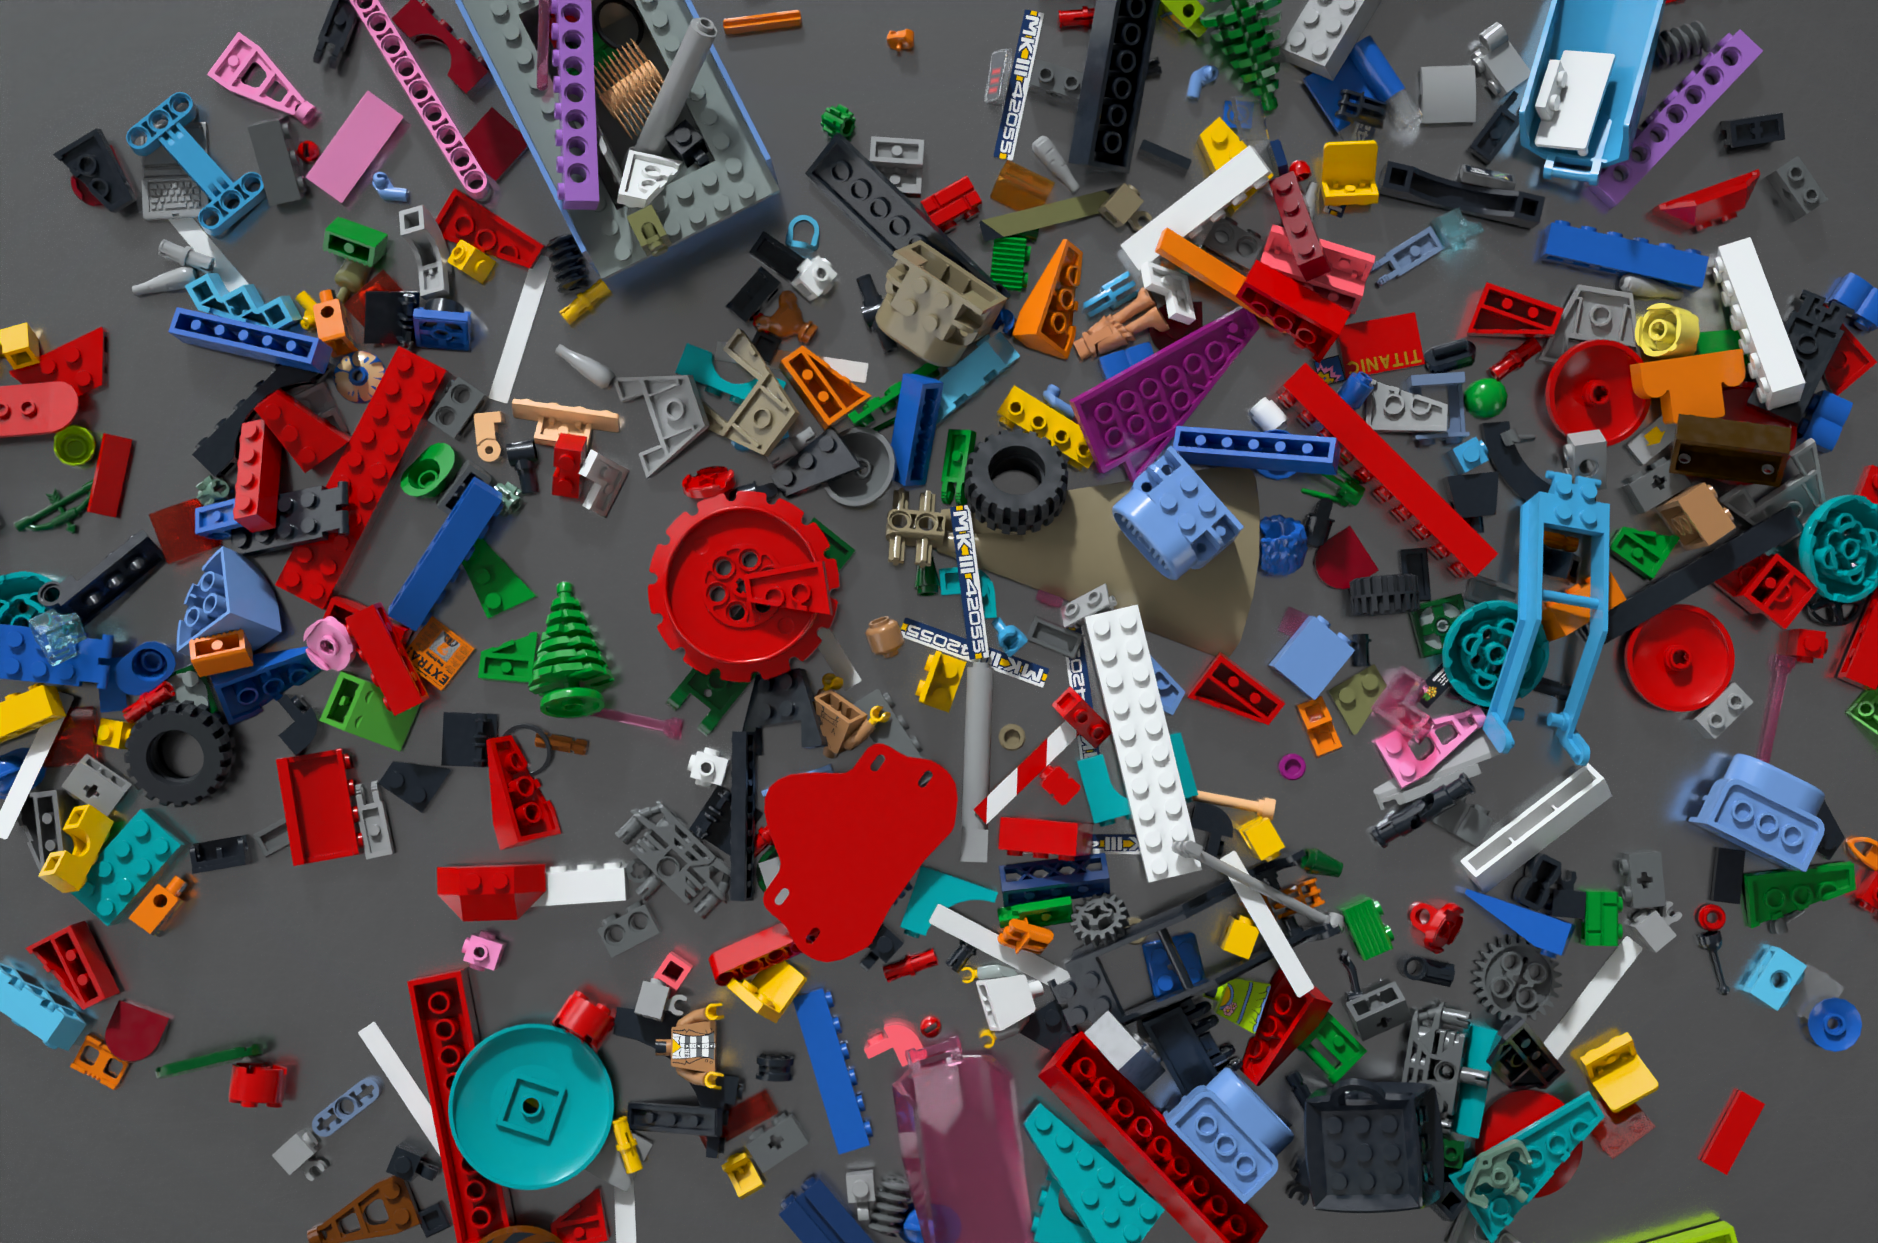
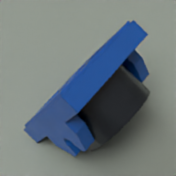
[413,298,472,351]

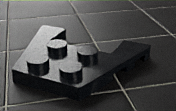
[742,668,828,757]

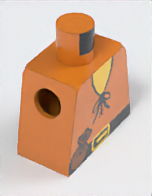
[313,289,359,358]
[129,875,189,937]

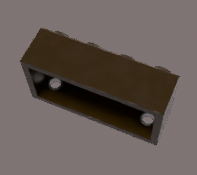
[1669,414,1791,487]

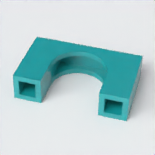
[1076,732,1198,827]
[1030,1137,1124,1243]

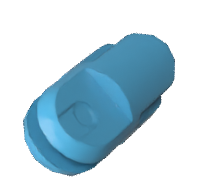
[1083,271,1139,317]

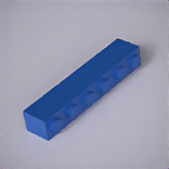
[1539,220,1709,292]
[168,307,333,374]
[1173,426,1341,475]
[388,477,504,632]
[793,986,874,1155]

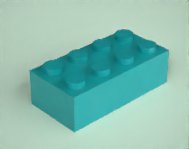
[70,808,189,926]

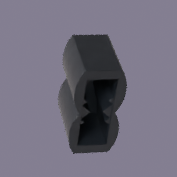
[1513,853,1561,911]

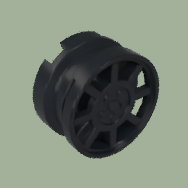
[756,1054,794,1082]

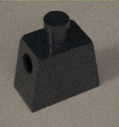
[1443,471,1499,534]

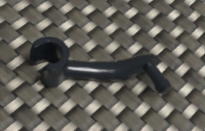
[1339,950,1363,1002]

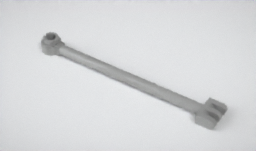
[1171,840,1346,934]

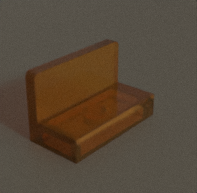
[990,160,1055,211]

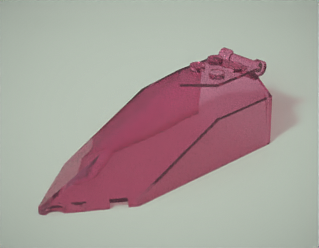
[892,1036,1034,1243]

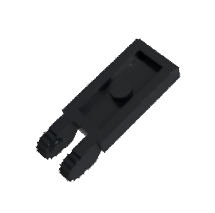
[313,0,363,69]
[1468,91,1520,165]

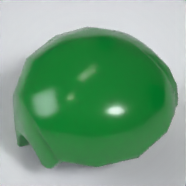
[1463,378,1508,419]

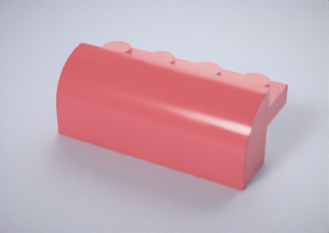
[1259,224,1375,315]

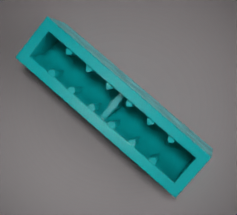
[1447,1023,1498,1138]

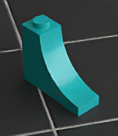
[900,865,998,938]

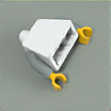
[961,964,1044,1048]

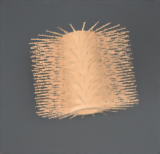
[594,39,664,139]

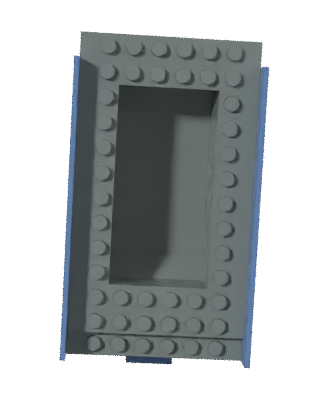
[455,0,780,281]

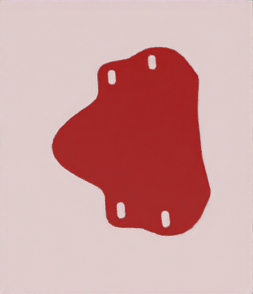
[763,743,958,962]

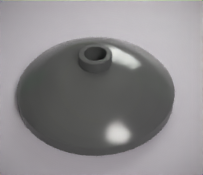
[822,427,897,507]

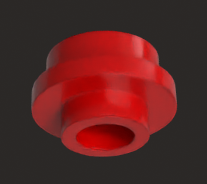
[1698,904,1726,931]

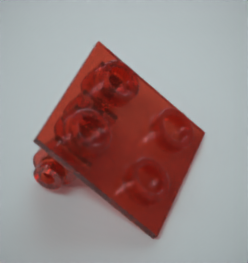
[1591,1098,1656,1160]

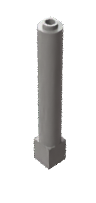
[620,17,717,173]
[960,662,994,862]

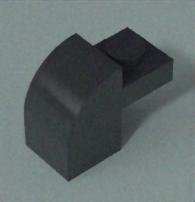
[1543,544,1582,584]
[278,694,324,756]
[1190,801,1233,857]
[1429,1167,1469,1222]

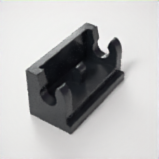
[1721,113,1785,148]
[725,266,782,327]
[190,834,252,874]

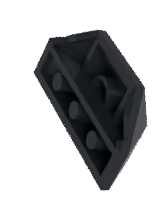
[1486,1015,1566,1089]

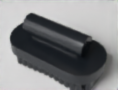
[1424,338,1476,374]

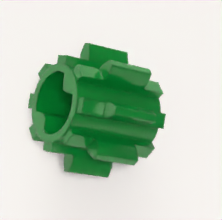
[821,104,856,138]

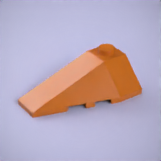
[1012,239,1083,359]

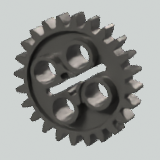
[1473,935,1562,1021]

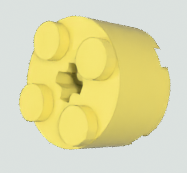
[1635,303,1700,360]

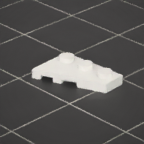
[617,150,683,208]

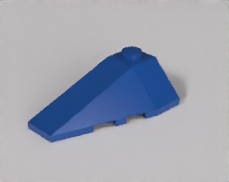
[210,646,323,725]
[1465,889,1576,959]

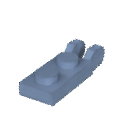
[1370,226,1445,287]

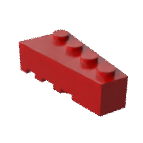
[1235,259,1351,363]

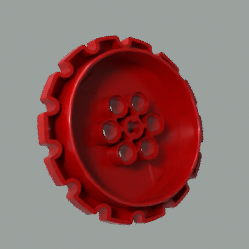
[648,491,840,683]

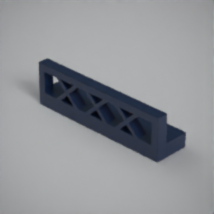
[999,853,1110,907]

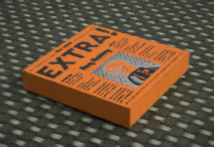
[406,616,476,691]

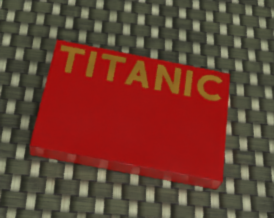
[1337,312,1425,379]

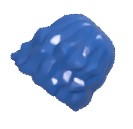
[1260,514,1308,575]

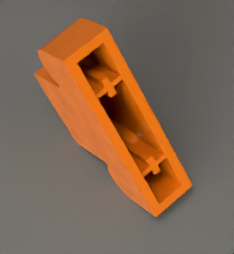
[1630,348,1746,425]

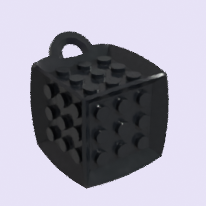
[1304,1078,1444,1213]

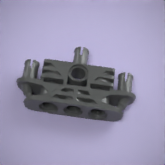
[615,801,731,920]
[1402,1002,1490,1137]

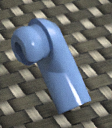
[1187,65,1219,100]
[372,172,408,202]
[1043,384,1075,420]

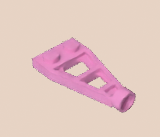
[207,32,317,125]
[1374,705,1486,789]

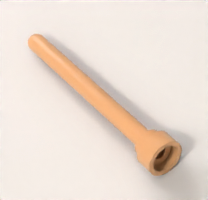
[1192,791,1276,821]

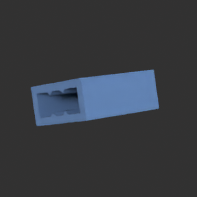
[1268,615,1355,700]

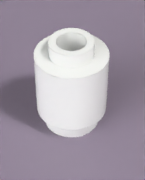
[1250,397,1289,432]

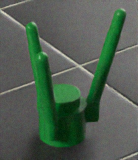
[1301,465,1366,507]

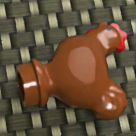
[753,290,819,345]

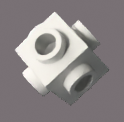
[791,255,837,301]
[687,747,731,788]

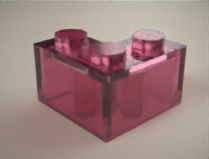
[1371,665,1435,745]

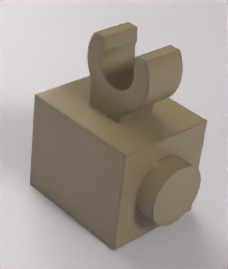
[1098,183,1152,232]

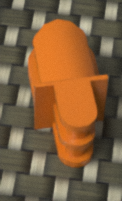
[1270,877,1325,920]
[997,917,1054,955]

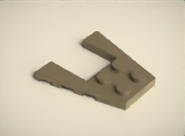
[701,328,800,457]

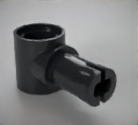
[506,439,538,494]

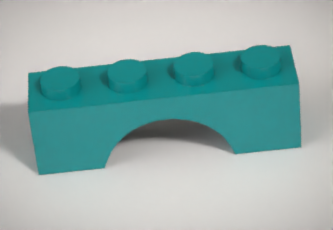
[675,343,788,406]

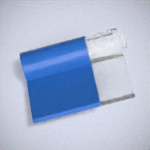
[1303,35,1423,145]

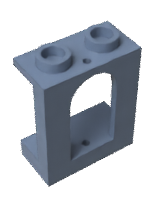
[1407,372,1470,446]

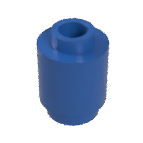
[1337,371,1374,411]

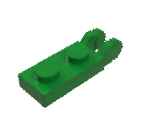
[941,429,977,505]

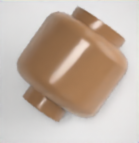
[865,616,904,658]

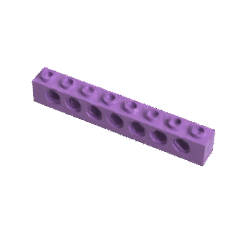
[550,0,599,210]
[1588,29,1763,209]

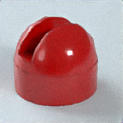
[297,140,320,163]
[1289,160,1312,182]
[920,1016,942,1038]

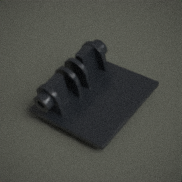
[364,291,420,348]
[441,712,498,767]
[689,785,763,856]

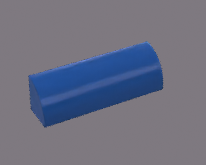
[891,374,944,486]

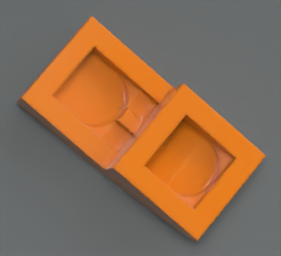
[1297,696,1343,758]

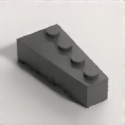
[853,689,933,787]

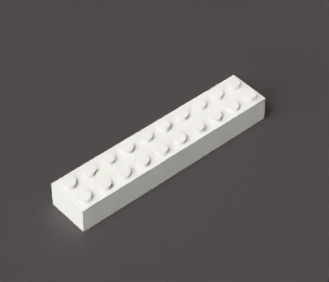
[1084,605,1202,882]

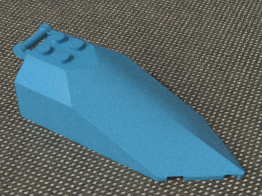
[1519,0,1666,186]

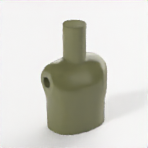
[334,258,373,305]

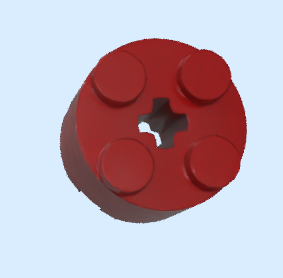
[552,990,615,1052]
[228,1062,288,1108]

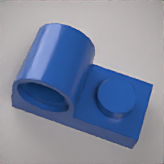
[195,499,243,540]

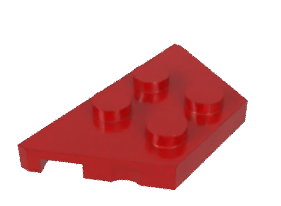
[9,326,107,399]

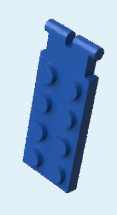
[0,624,114,689]

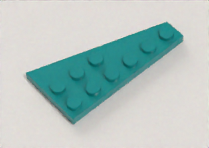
[1447,1091,1605,1243]
[1021,1103,1165,1243]

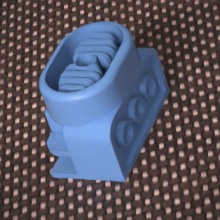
[1112,446,1244,580]
[1688,754,1825,872]
[1163,1067,1294,1204]

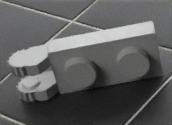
[354,780,395,859]

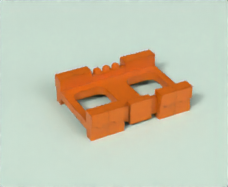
[70,1032,130,1090]

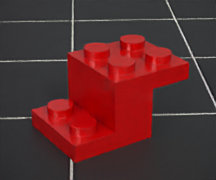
[1713,553,1818,630]

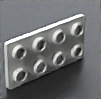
[1534,50,1616,151]

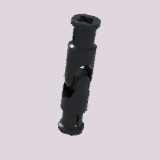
[1372,772,1476,848]

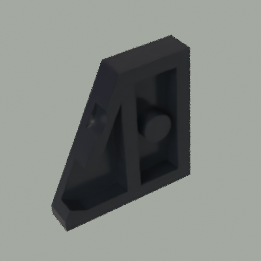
[378,761,453,813]
[1020,998,1079,1053]

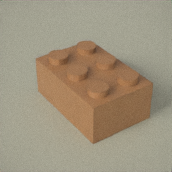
[1656,482,1736,551]

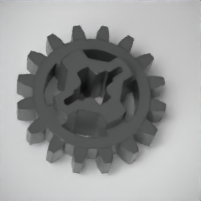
[1071,893,1130,948]

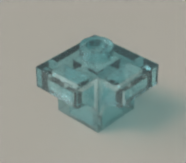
[1430,208,1484,253]
[28,609,87,667]

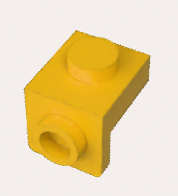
[447,240,496,284]
[96,718,137,750]
[721,1153,765,1200]

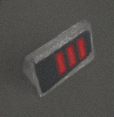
[984,48,1013,107]

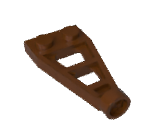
[307,1176,422,1243]

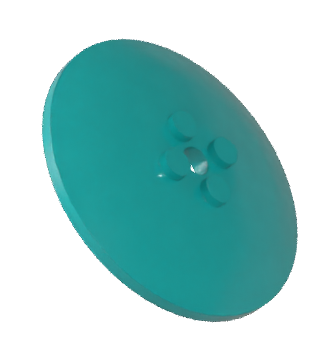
[448,1024,614,1190]

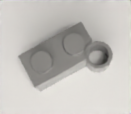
[1471,22,1531,99]

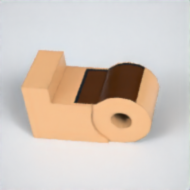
[474,411,505,463]

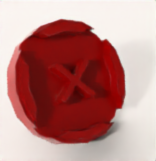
[682,466,736,499]
[1410,902,1464,954]

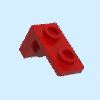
[1052,686,1111,748]

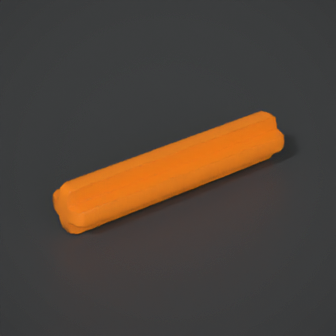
[723,10,802,35]

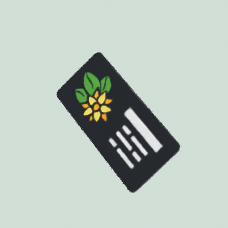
[1412,662,1451,708]

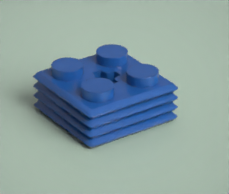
[1142,933,1206,998]

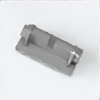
[1060,584,1117,629]

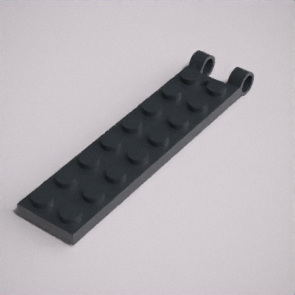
[805,133,1011,303]

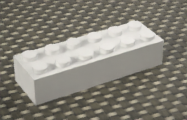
[1712,237,1805,410]

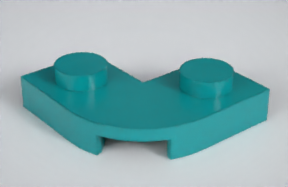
[939,567,997,619]

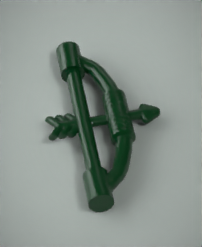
[14,479,94,534]

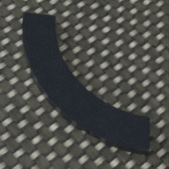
[1481,421,1596,502]

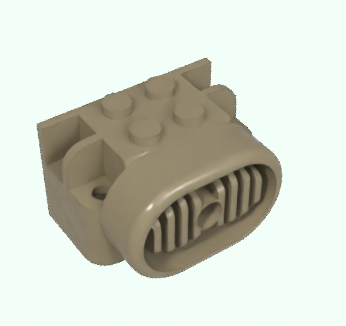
[875,240,1007,367]

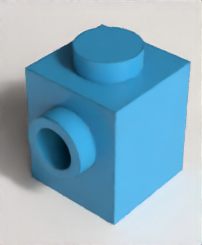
[1446,437,1489,475]

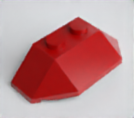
[1651,169,1760,232]
[437,864,547,922]

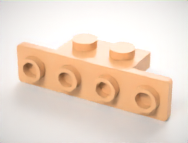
[512,399,620,451]

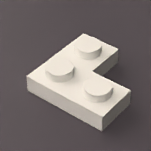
[1140,261,1196,325]
[579,450,629,518]

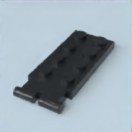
[1746,289,1855,427]
[231,481,349,557]

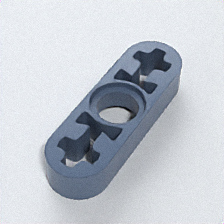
[312,1077,382,1137]

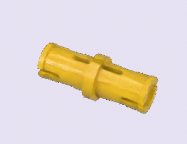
[559,278,611,325]
[611,1116,643,1174]

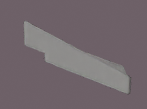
[1373,727,1503,810]

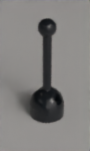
[1699,930,1730,996]

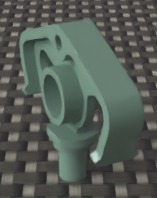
[1464,1139,1533,1209]

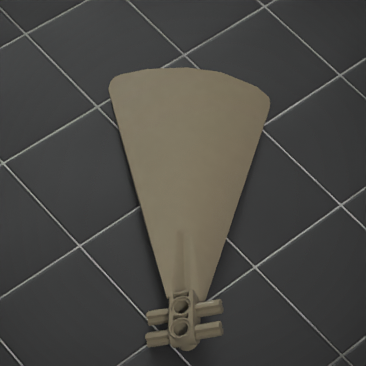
[885,466,1260,657]

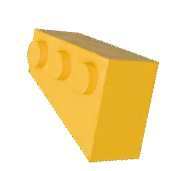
[1197,117,1274,217]

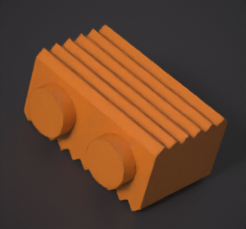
[189,628,254,677]

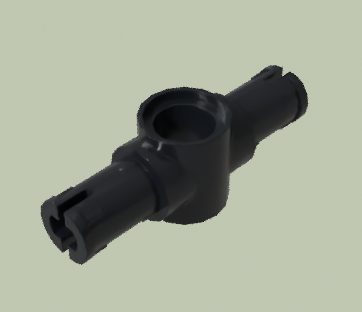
[856,274,898,354]

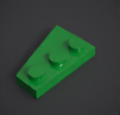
[462,538,538,619]

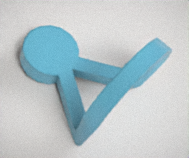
[785,215,820,250]

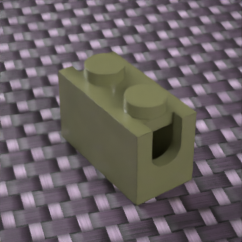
[627,204,672,257]

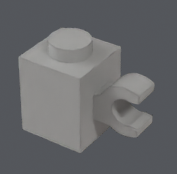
[1628,901,1682,953]
[634,978,688,1022]
[272,1129,327,1181]
[846,1168,876,1221]

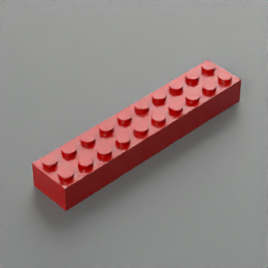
[275,346,452,610]
[1276,362,1498,580]
[407,968,516,1243]
[1038,1031,1269,1243]

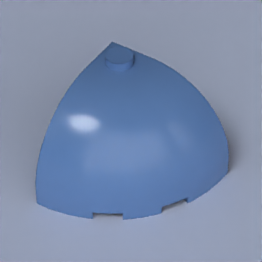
[177,546,282,656]

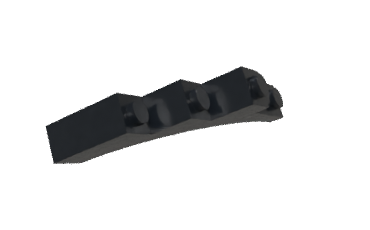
[613,1007,744,1159]

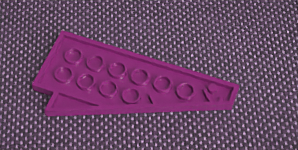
[1069,306,1260,483]

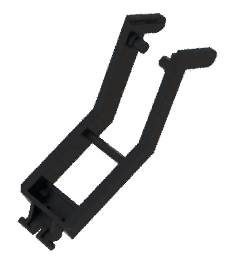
[1047,849,1342,1034]

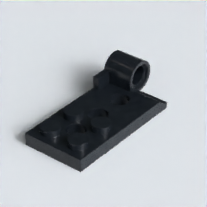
[38,529,169,627]

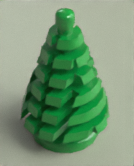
[1200,0,1282,112]
[528,582,615,718]

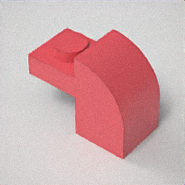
[654,951,694,999]
[864,1022,927,1067]

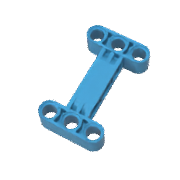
[126,92,267,236]

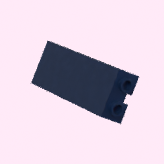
[779,1175,879,1243]

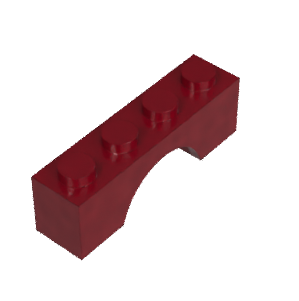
[391,0,493,100]
[1268,171,1331,282]

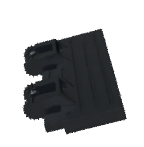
[1142,997,1243,1096]

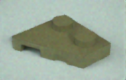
[1327,664,1388,735]

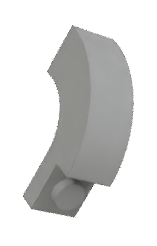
[399,205,453,300]

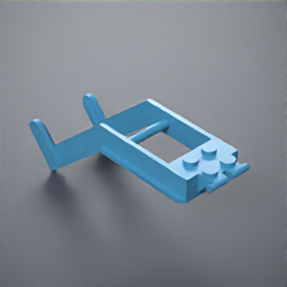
[1482,470,1610,766]

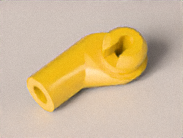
[295,291,317,331]

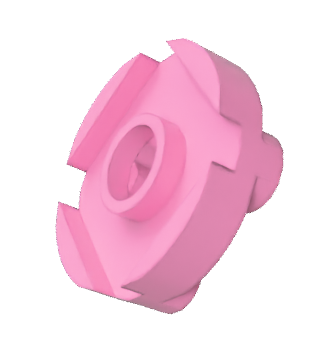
[303,616,358,671]

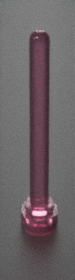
[537,0,550,91]
[1759,654,1797,763]
[589,708,683,740]

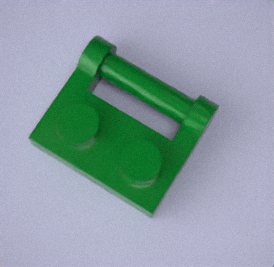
[1296,1012,1367,1084]

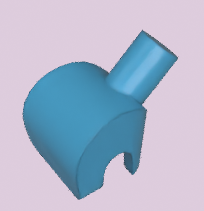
[991,617,1028,658]

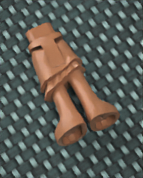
[1073,287,1170,360]

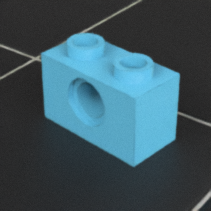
[1743,946,1807,1011]

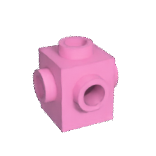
[462,930,507,971]

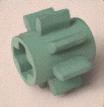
[196,475,231,506]
[493,482,522,516]

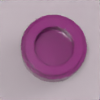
[1278,754,1306,780]

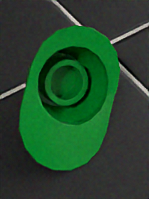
[401,443,455,499]

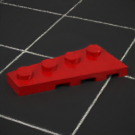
[435,188,546,269]

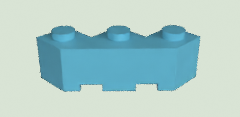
[185,273,302,330]
[936,332,1020,426]
[0,963,87,1051]

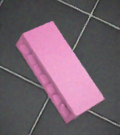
[305,91,404,203]

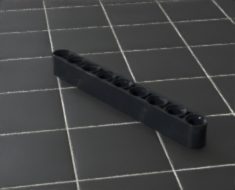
[1579,506,1804,644]

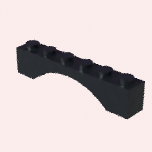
[1378,161,1545,229]
[192,361,334,478]

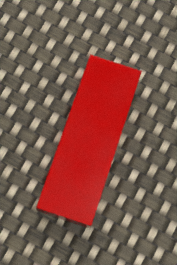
[87,433,132,518]
[1701,1090,1765,1175]

